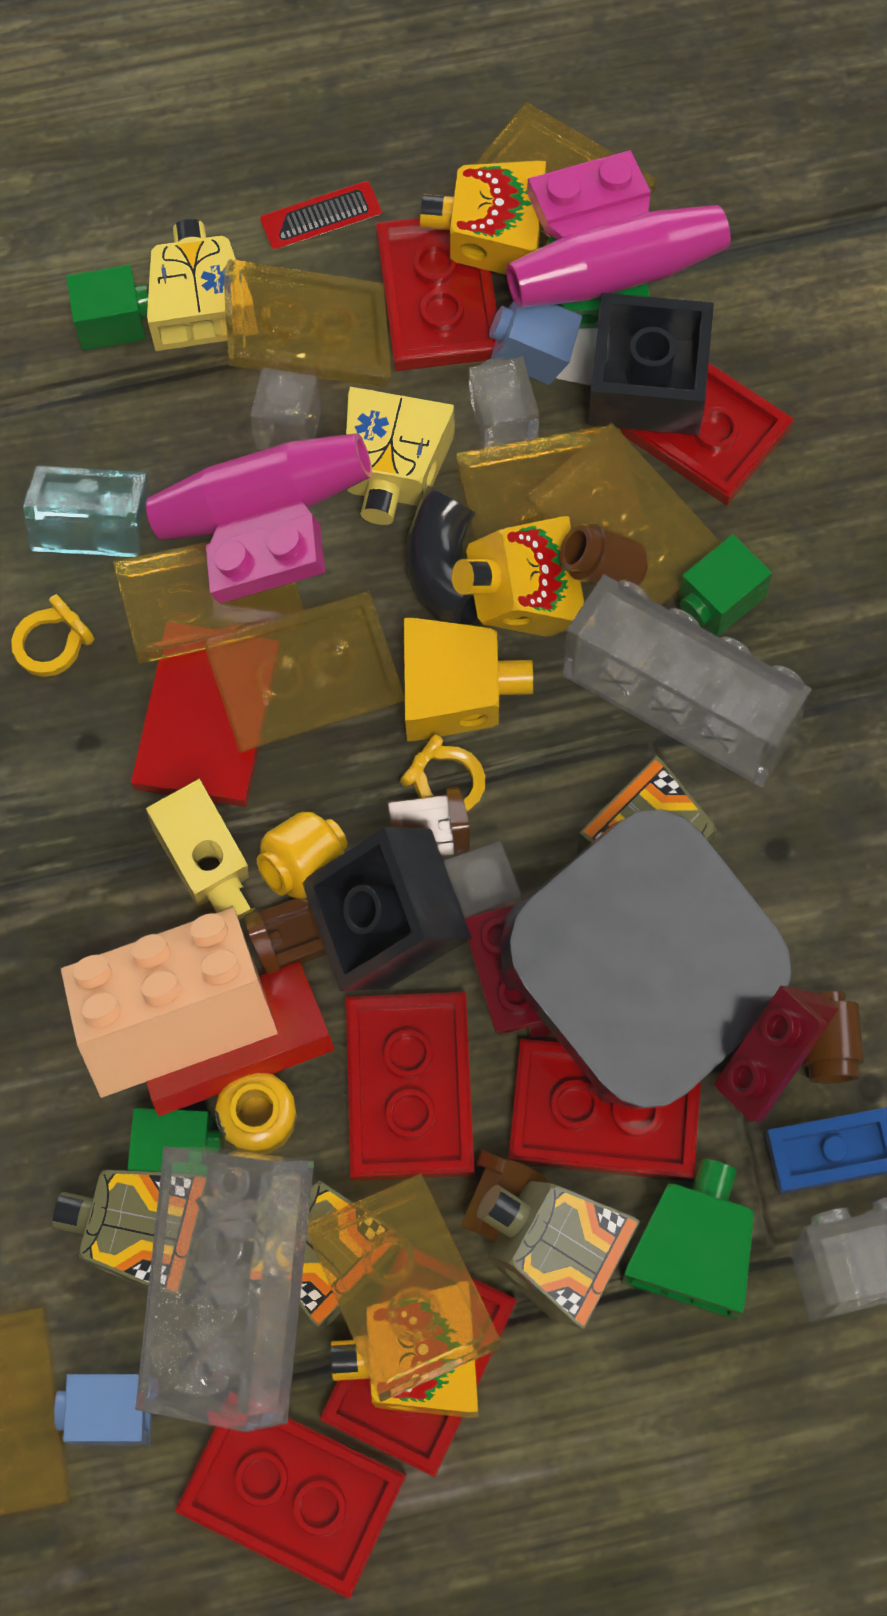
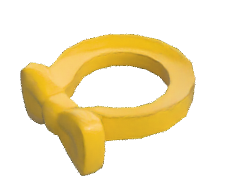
[11,594,95,677]
[400,734,485,812]

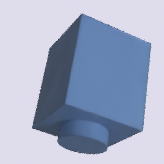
[489,301,582,385]
[54,1374,153,1446]

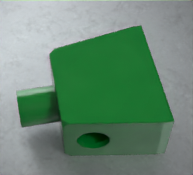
[621,1159,754,1321]

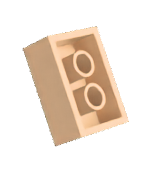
[61,907,278,1098]

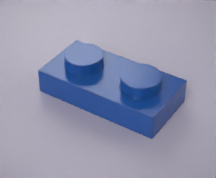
[765,1107,887,1195]

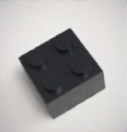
[588,293,714,435]
[302,827,472,991]

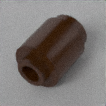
[560,524,648,596]
[802,991,864,1084]

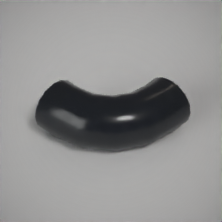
[407,486,481,626]

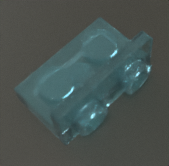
[23,466,149,557]

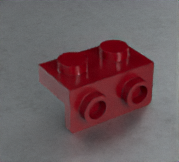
[465,904,553,1040]
[714,985,839,1122]

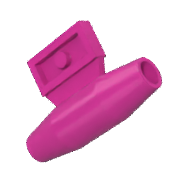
[506,150,731,308]
[146,433,372,604]

